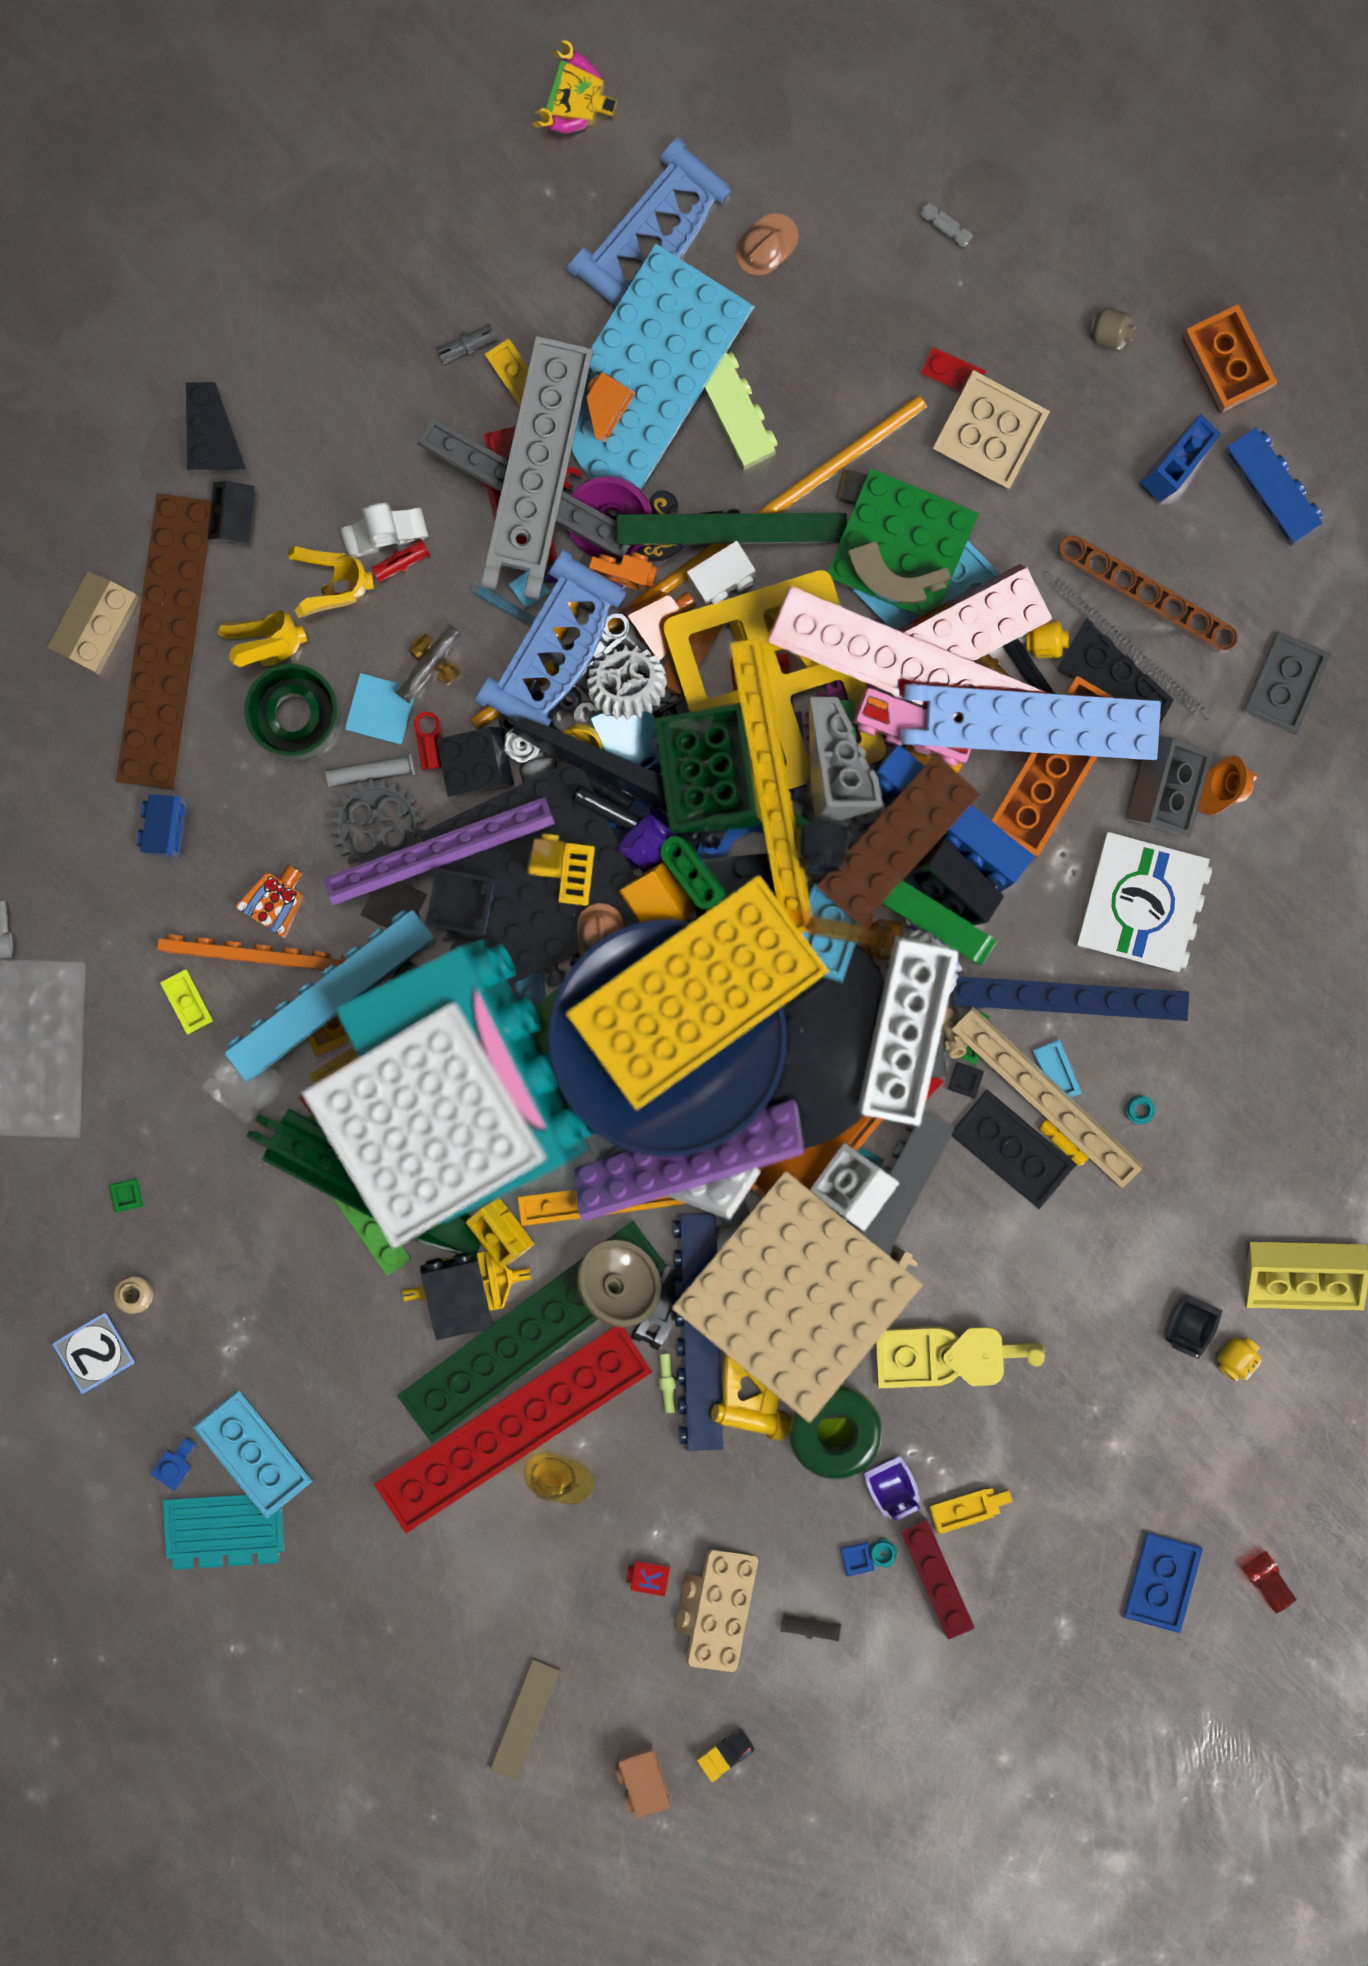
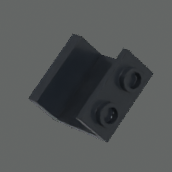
[420,1252,493,1340]

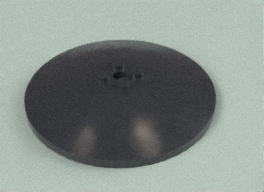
[764,943,885,1149]

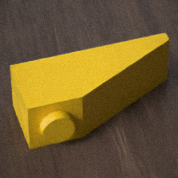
[529,834,565,878]

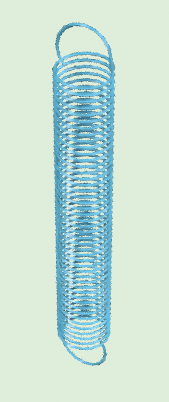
[470,583,536,626]

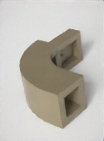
[848,541,951,605]

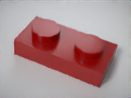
[921,347,986,393]

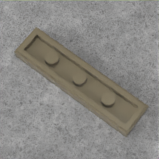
[490,1659,561,1781]

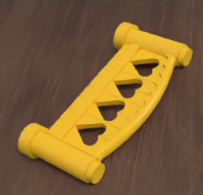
[711,1353,790,1441]

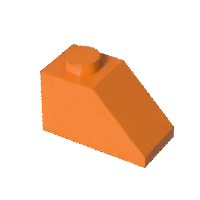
[587,372,637,442]

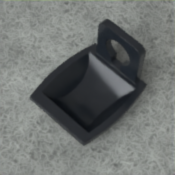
[1165,1294,1223,1359]

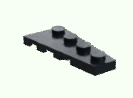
[1057,617,1174,725]

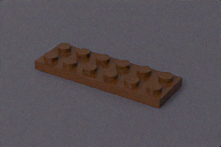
[817,754,980,926]

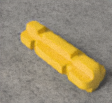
[1040,1119,1089,1166]

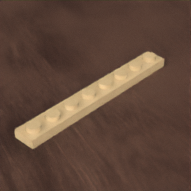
[951,1007,1144,1188]

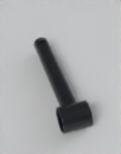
[572,785,699,857]

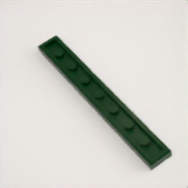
[616,513,847,545]

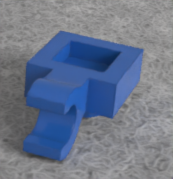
[150,1437,196,1491]

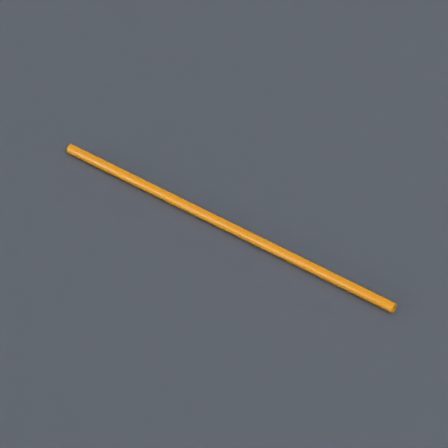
[470,395,927,729]

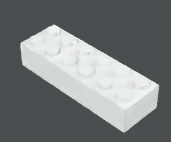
[857,936,958,1126]

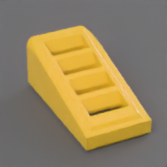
[559,843,595,906]

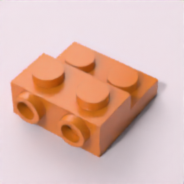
[589,552,657,592]

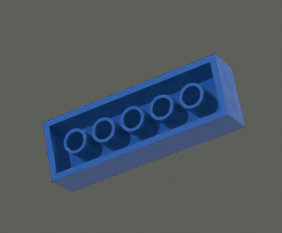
[873,745,1035,892]

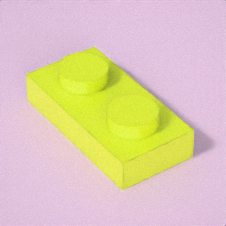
[160,969,214,1035]

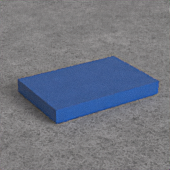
[1123,1532,1203,1633]

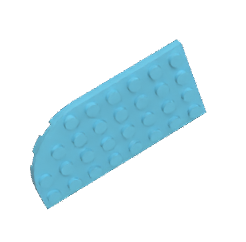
[572,244,755,490]

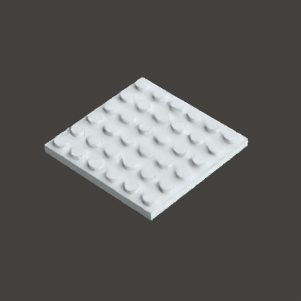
[302,1002,547,1248]

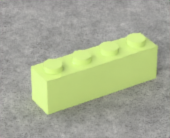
[704,351,778,470]

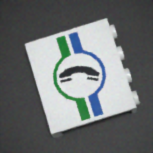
[1075,832,1212,974]

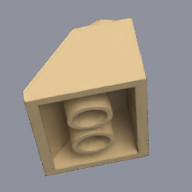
[47,571,140,675]

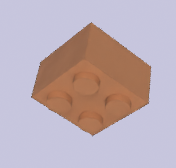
[615,1744,671,1819]

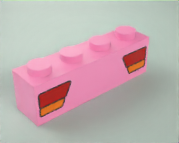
[852,688,971,767]

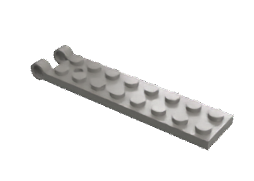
[481,336,593,599]

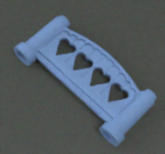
[566,137,732,307]
[474,549,626,726]

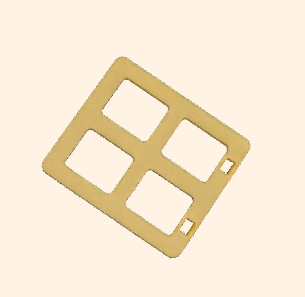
[663,570,886,789]

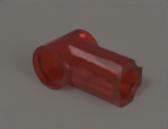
[1242,1551,1297,1614]

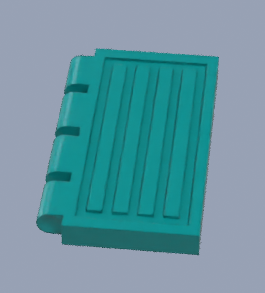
[163,1494,285,1570]

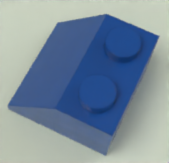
[137,794,186,859]

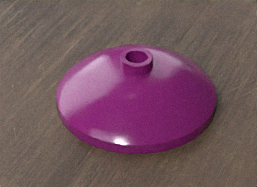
[568,475,652,561]

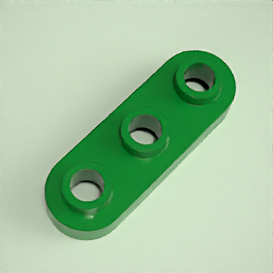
[661,836,725,910]

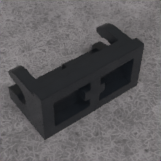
[207,481,255,544]

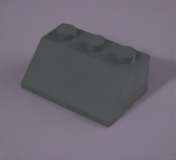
[1126,736,1213,837]

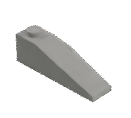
[808,697,883,820]

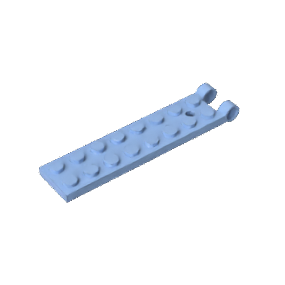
[901,685,1161,760]

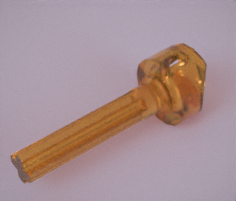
[806,917,903,960]

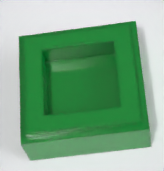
[108,1178,144,1213]

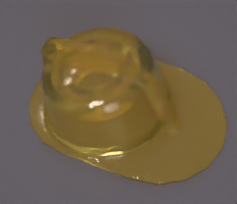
[524,1453,594,1505]

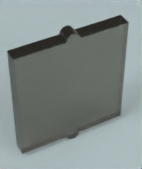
[360,881,428,929]

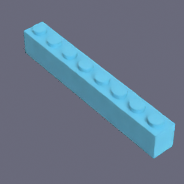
[224,909,435,1083]

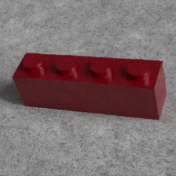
[899,1517,975,1640]

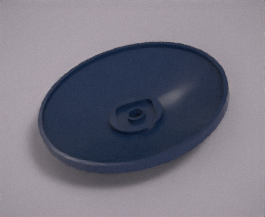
[549,920,787,1157]

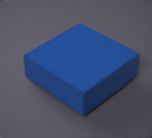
[840,1541,875,1577]

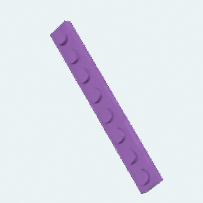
[324,797,555,905]

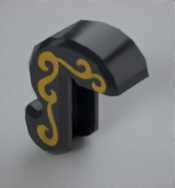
[638,490,685,564]

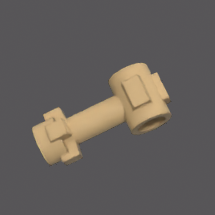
[942,1007,967,1058]

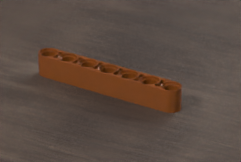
[1058,535,1238,653]

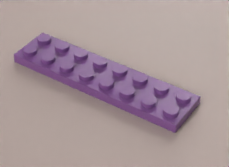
[574,1100,804,1221]

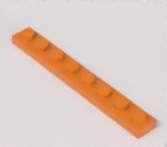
[157,934,393,979]

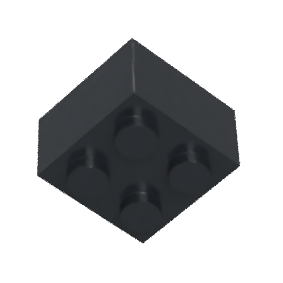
[437,727,514,797]

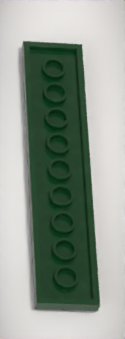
[397,1221,666,1443]

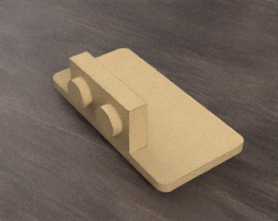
[675,1549,758,1672]

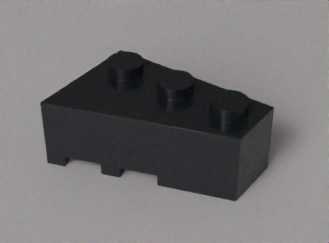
[186,382,249,475]

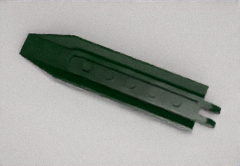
[247,1108,481,1254]

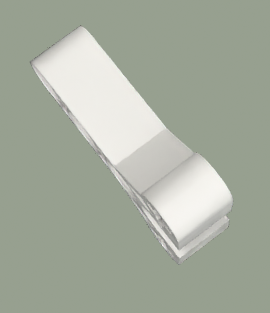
[340,503,429,557]

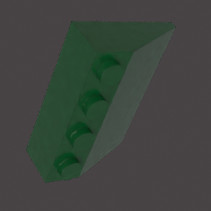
[655,703,763,833]

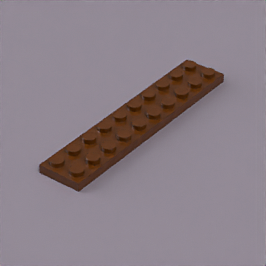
[116,493,212,790]

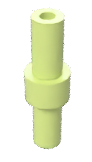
[658,1354,677,1413]

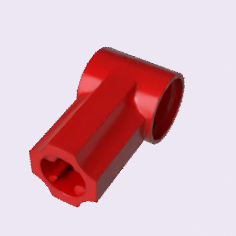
[414,711,442,770]

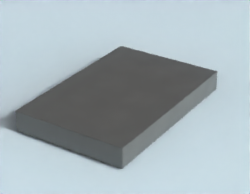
[1242,631,1331,735]

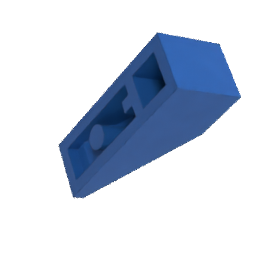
[1140,414,1222,502]

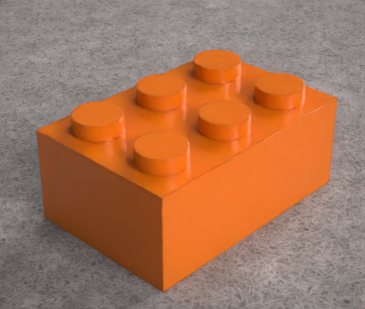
[1183,304,1277,413]

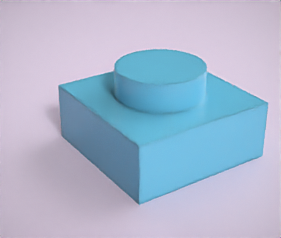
[509,571,550,609]

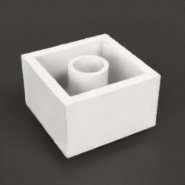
[687,541,756,606]
[810,1143,899,1231]

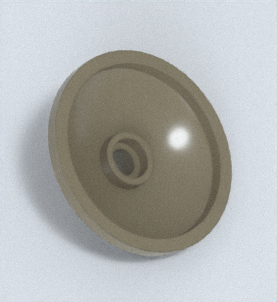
[577,1240,661,1327]

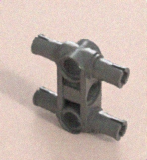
[549,601,650,697]

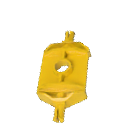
[402,1252,532,1311]

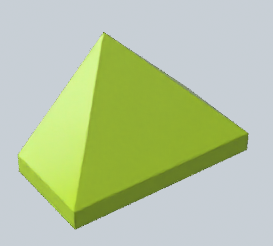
[818,1416,854,1448]

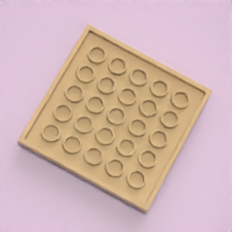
[672,1172,923,1423]

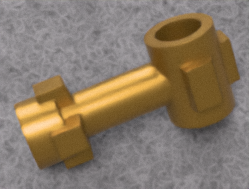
[408,634,460,685]

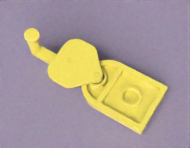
[876,1326,1045,1388]

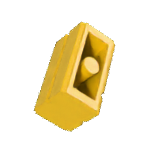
[466,1197,534,1269]

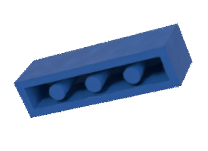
[1224,427,1323,546]

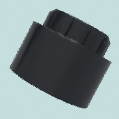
[797,823,848,874]

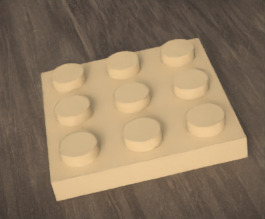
[931,370,1050,489]

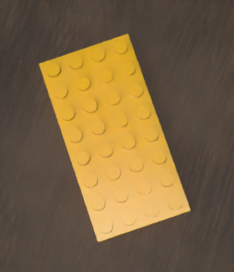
[566,876,829,1111]

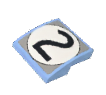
[51,1313,135,1395]

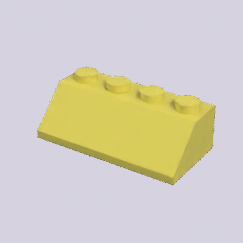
[1246,1242,1368,1311]

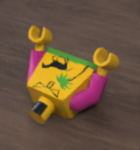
[533,40,617,134]

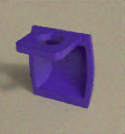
[616,806,679,872]
[863,1455,921,1521]

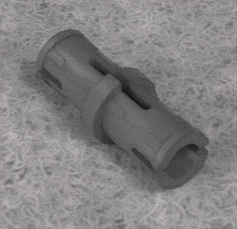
[436,324,497,364]

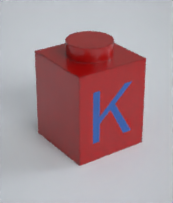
[626,1559,670,1597]

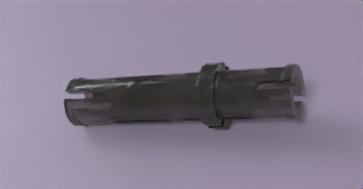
[395,623,463,704]

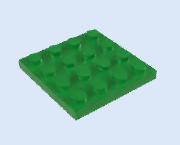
[828,468,979,617]

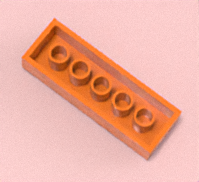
[991,676,1114,859]

